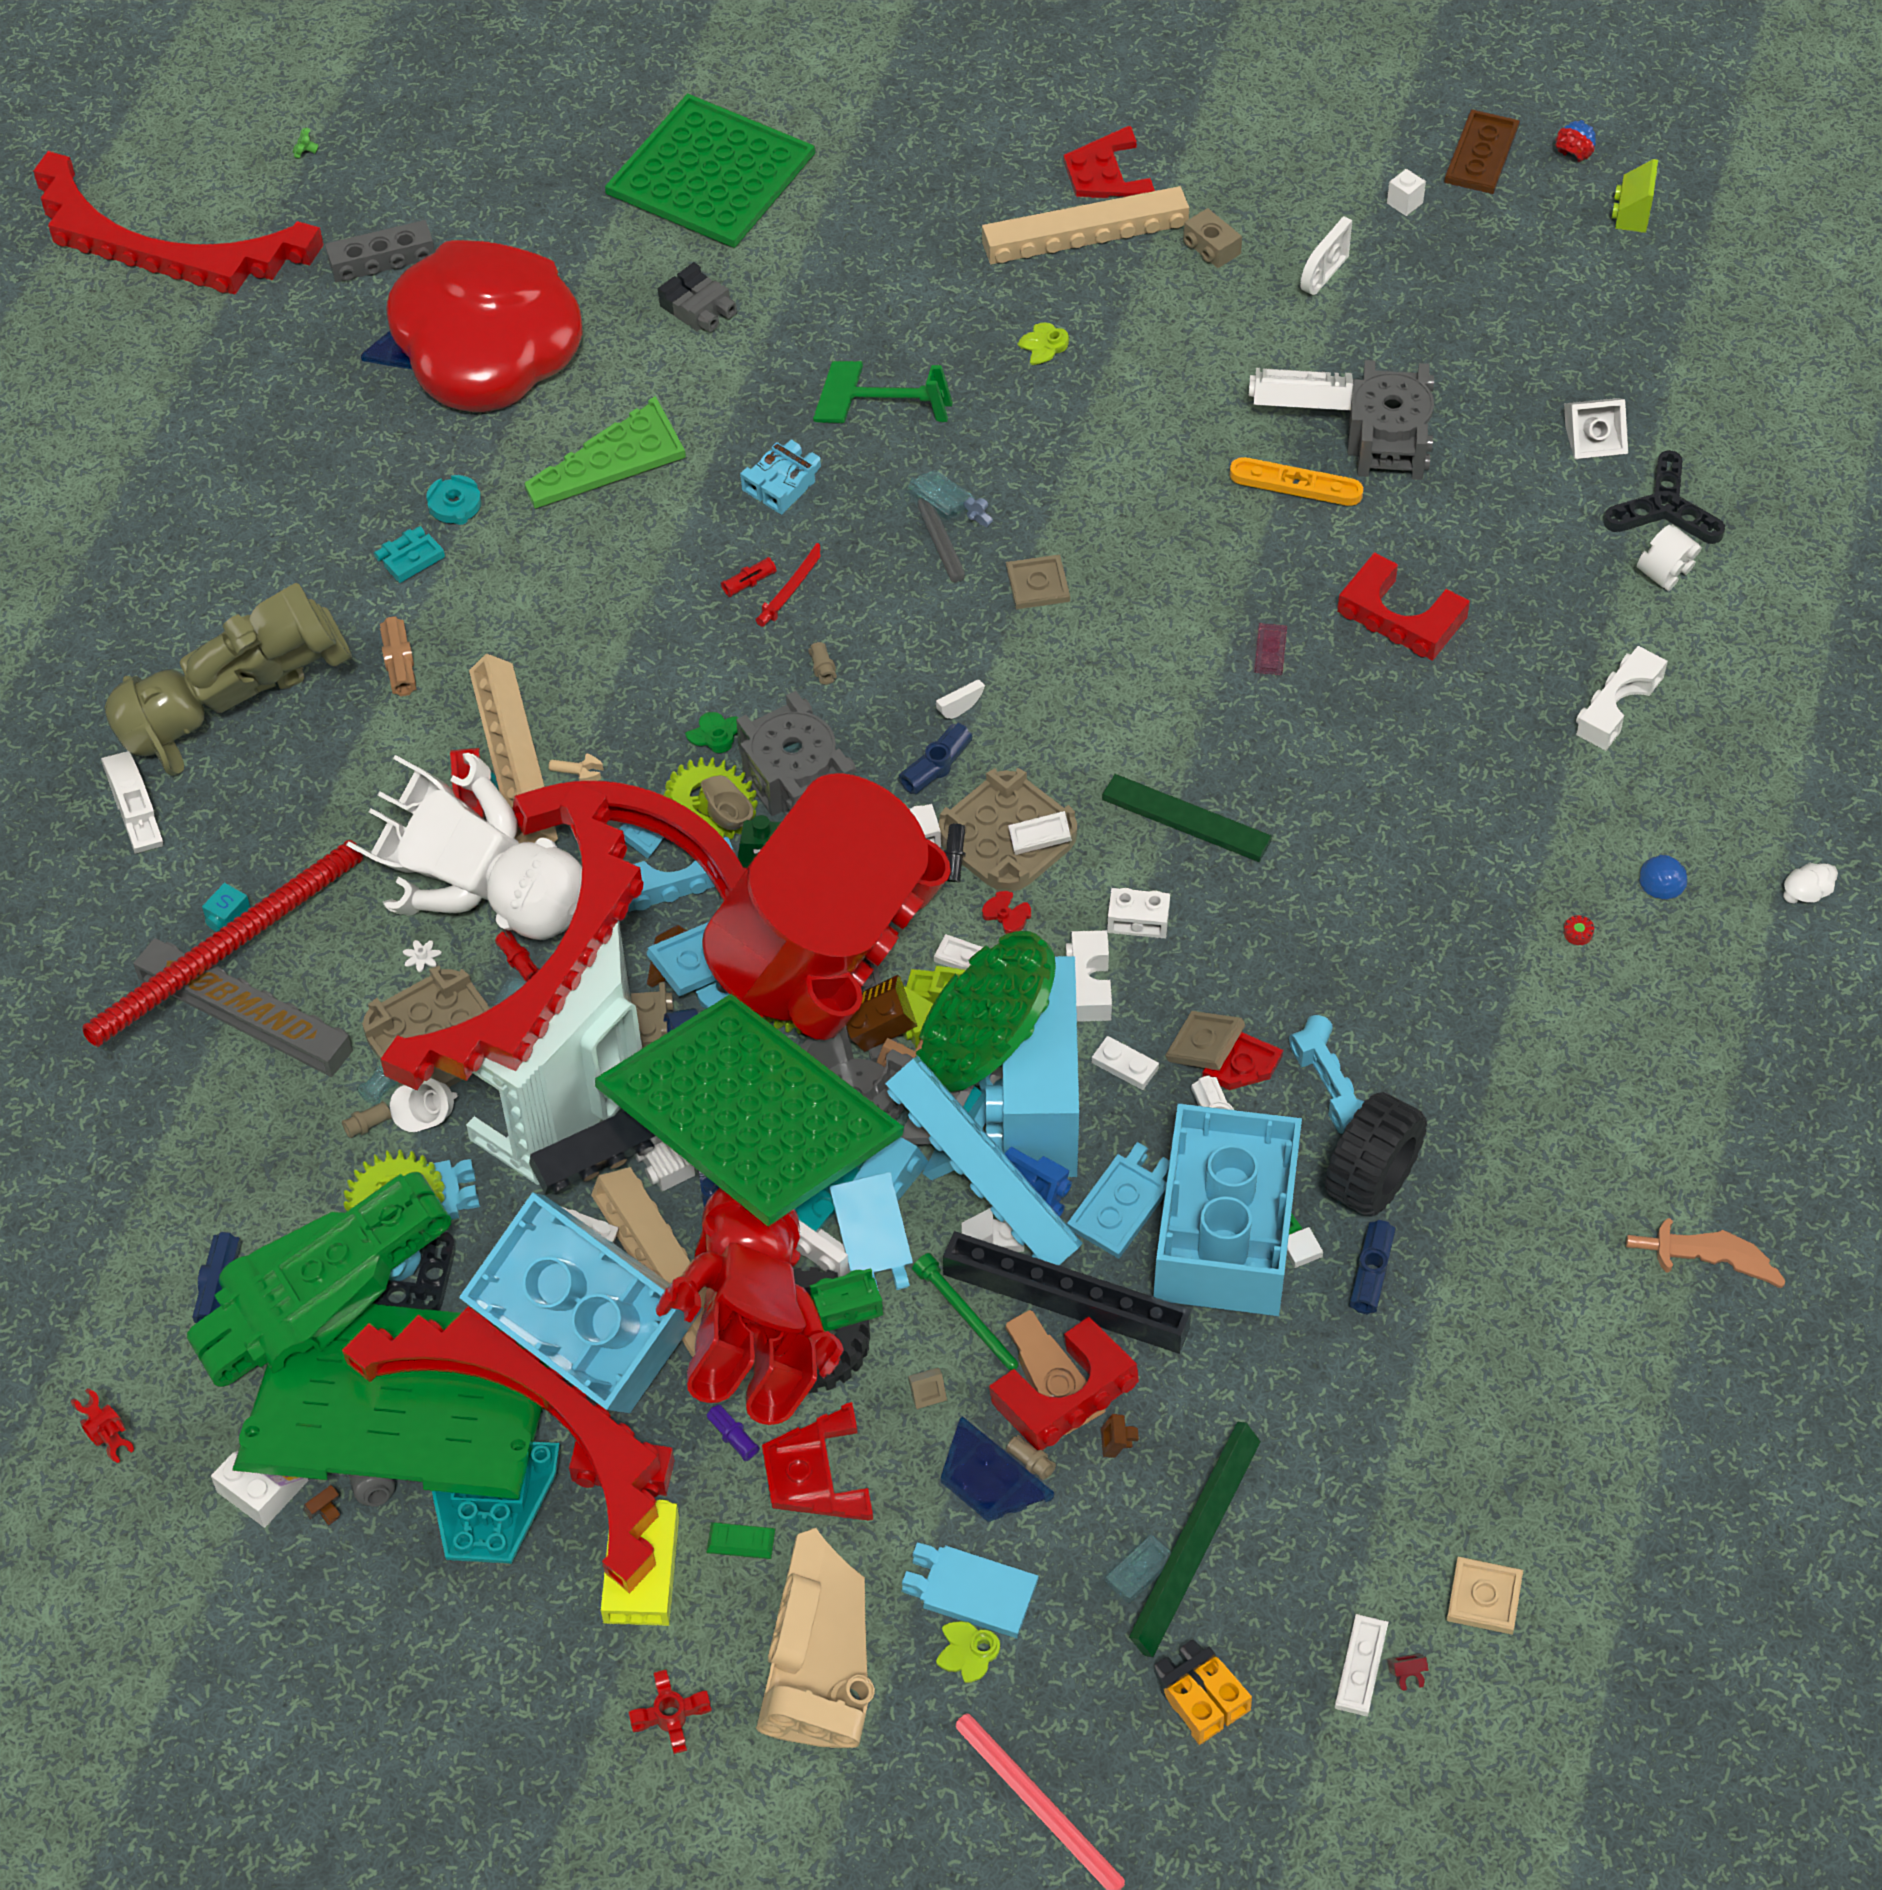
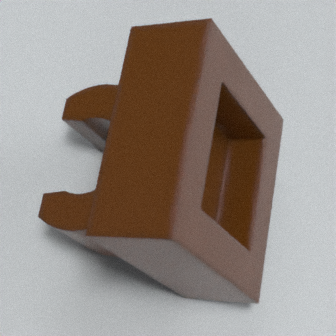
[1101,1414,1139,1458]
[303,1485,340,1526]

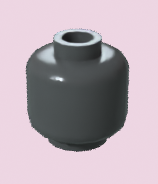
[349,1475,395,1507]

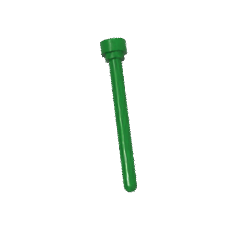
[912,1253,1019,1371]

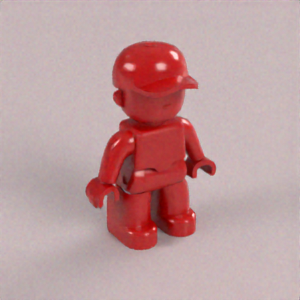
[655,1187,844,1425]

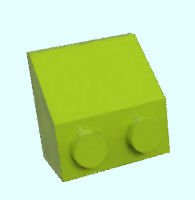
[1612,159,1658,233]

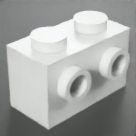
[1107,888,1170,938]

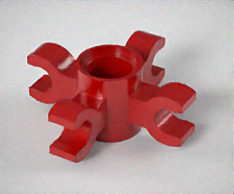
[71,1388,134,1463]
[628,1669,711,1754]

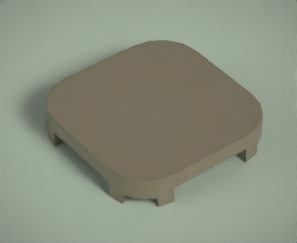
[939,768,1078,892]
[362,965,490,1087]

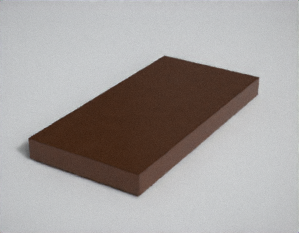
[1444,109,1520,194]

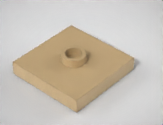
[1447,1557,1523,1635]

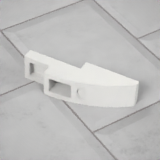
[101,751,163,854]

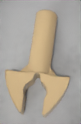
[548,754,603,781]

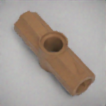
[380,617,416,697]

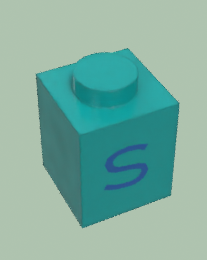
[202,882,250,932]

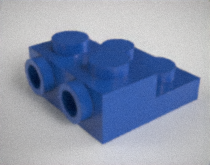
[1005,1147,1072,1217]

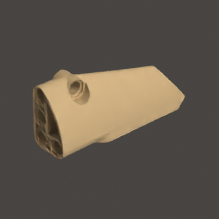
[756,1528,875,1748]

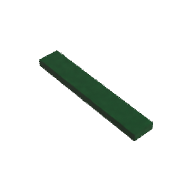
[1102,774,1272,862]

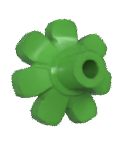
[292,127,318,159]

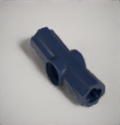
[899,722,972,794]

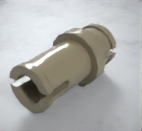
[808,642,837,684]
[342,1101,392,1138]
[1006,1435,1056,1480]

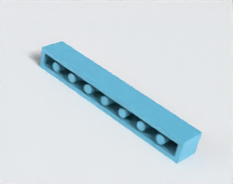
[885,1056,1082,1265]

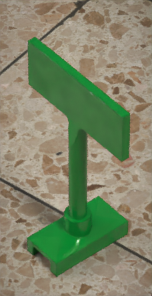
[813,361,953,423]

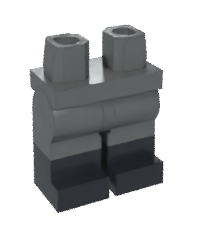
[657,262,737,332]

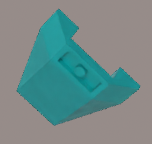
[432,1442,560,1564]

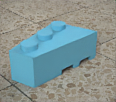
[853,1137,929,1201]

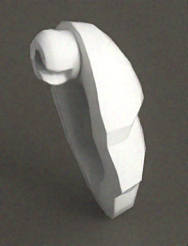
[1784,862,1838,903]

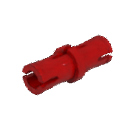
[721,557,777,598]
[495,930,539,983]

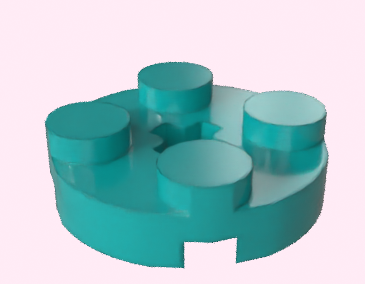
[426,475,482,525]

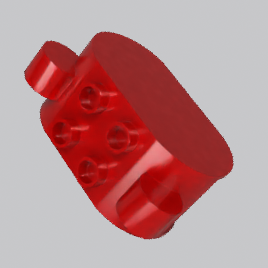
[702,773,951,1040]

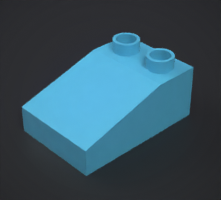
[986,956,1079,1177]
[1154,1104,1302,1316]
[459,1192,703,1413]

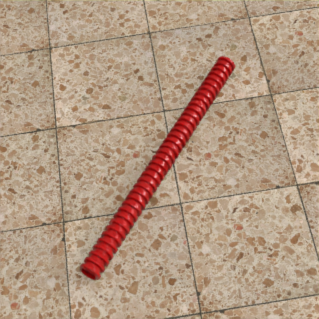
[82,840,363,1047]

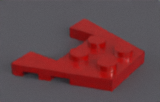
[1063,126,1155,198]
[762,1402,873,1521]

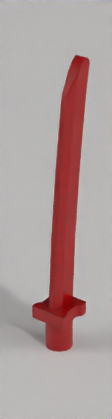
[756,543,820,627]

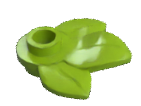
[1017,322,1069,365]
[936,1621,1000,1683]

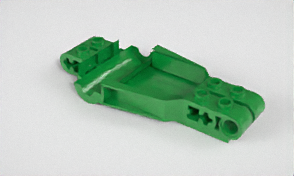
[187,1172,452,1387]

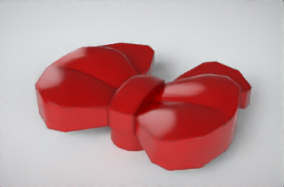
[982,891,1031,934]

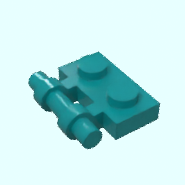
[373,526,445,583]

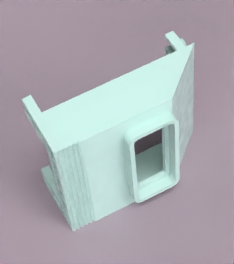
[466,921,642,1185]

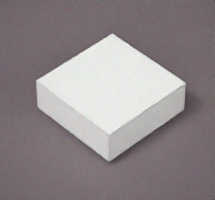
[1287,1227,1323,1268]

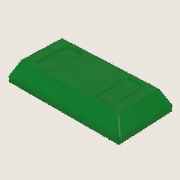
[706,1522,776,1559]

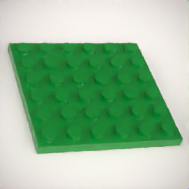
[605,93,815,248]

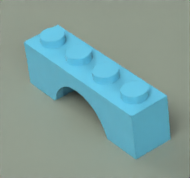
[628,837,734,912]

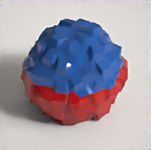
[1555,120,1596,162]

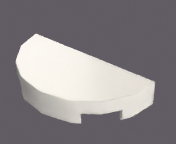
[936,680,985,719]

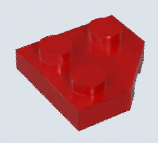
[1202,1032,1284,1090]

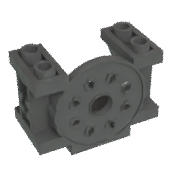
[1348,360,1434,480]
[736,691,857,816]
[800,1026,913,1119]

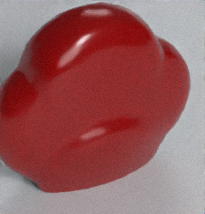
[386,240,582,412]

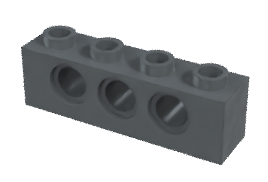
[325,220,435,283]

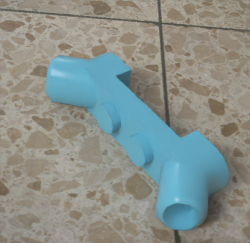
[1289,1015,1365,1134]

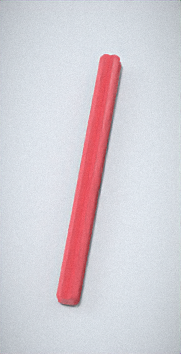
[956,1713,1125,1890]

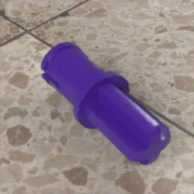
[707,1404,760,1461]

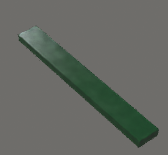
[1129,1421,1261,1657]

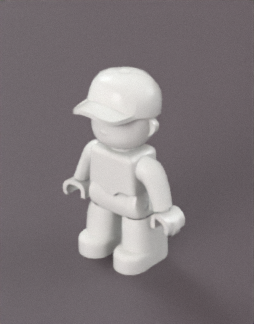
[347,753,582,940]

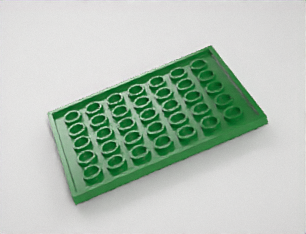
[595,994,904,1226]

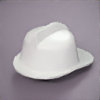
[390,1078,458,1132]

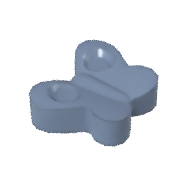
[964,497,993,527]

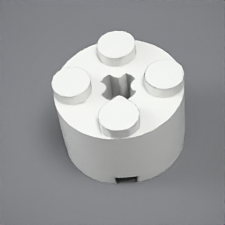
[1637,525,1702,591]

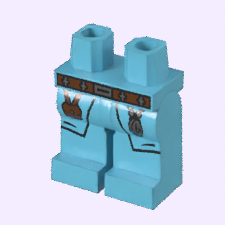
[740,439,821,515]

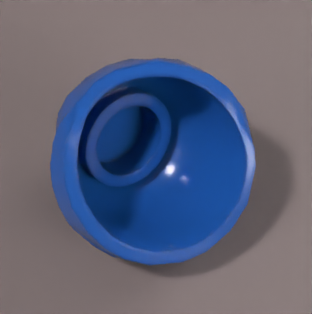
[1639,855,1688,900]

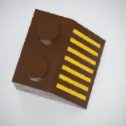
[846,975,918,1052]

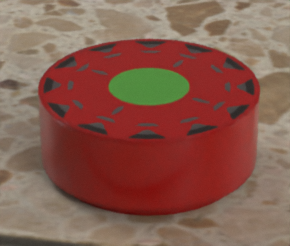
[1563,915,1594,945]

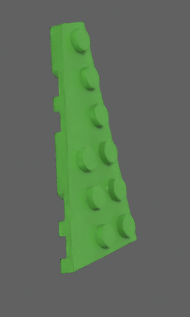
[524,396,686,509]

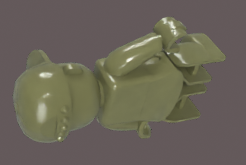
[104,583,352,776]

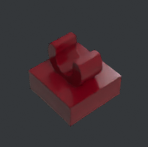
[1387,1653,1429,1691]

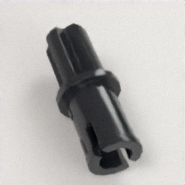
[943,823,966,882]

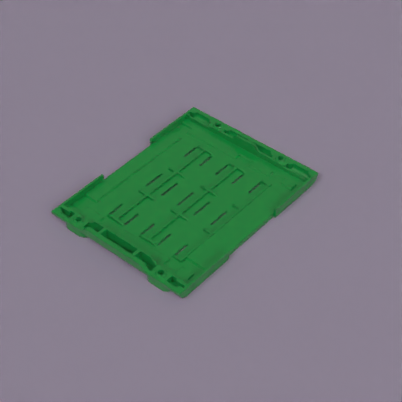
[232,1304,549,1499]

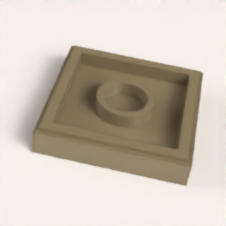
[1006,555,1070,609]
[1165,1011,1245,1070]

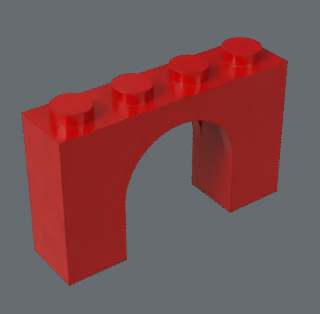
[1337,552,1470,661]
[989,1317,1139,1450]

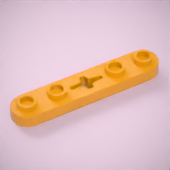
[1230,457,1363,506]

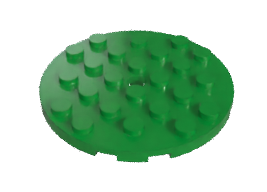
[916,931,1056,1092]

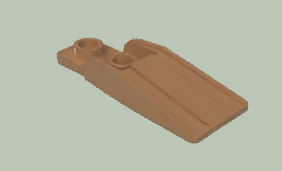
[1005,1310,1105,1435]

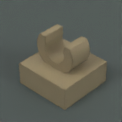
[908,1368,947,1409]

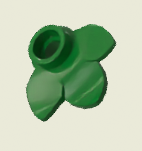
[685,712,738,753]

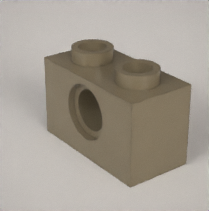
[1184,208,1242,268]

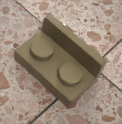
[631,982,673,1048]

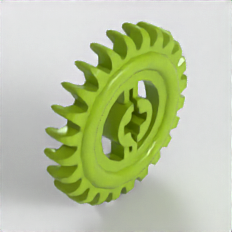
[663,757,758,839]
[343,1149,445,1211]

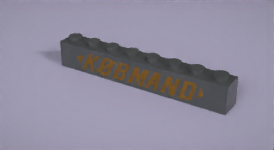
[133,938,353,1077]

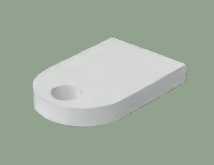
[1301,216,1352,295]

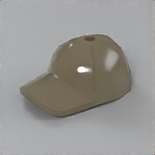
[700,775,753,830]

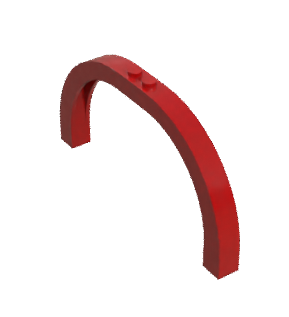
[512,781,767,1020]

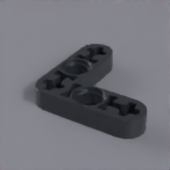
[371,1231,456,1311]

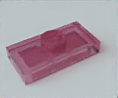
[1254,623,1287,675]

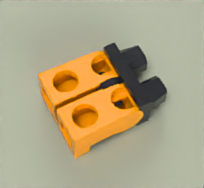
[1154,1639,1252,1745]

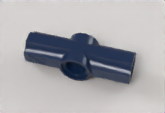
[1350,1220,1396,1315]
[192,1232,241,1323]

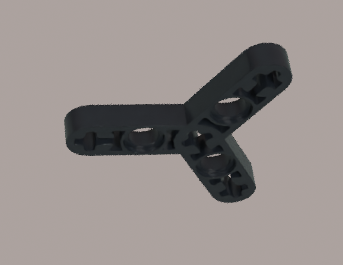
[1603,450,1725,544]

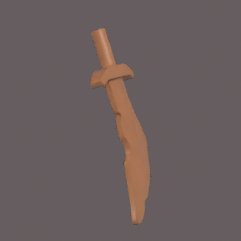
[1626,1218,1785,1288]

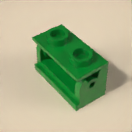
[810,1268,883,1332]

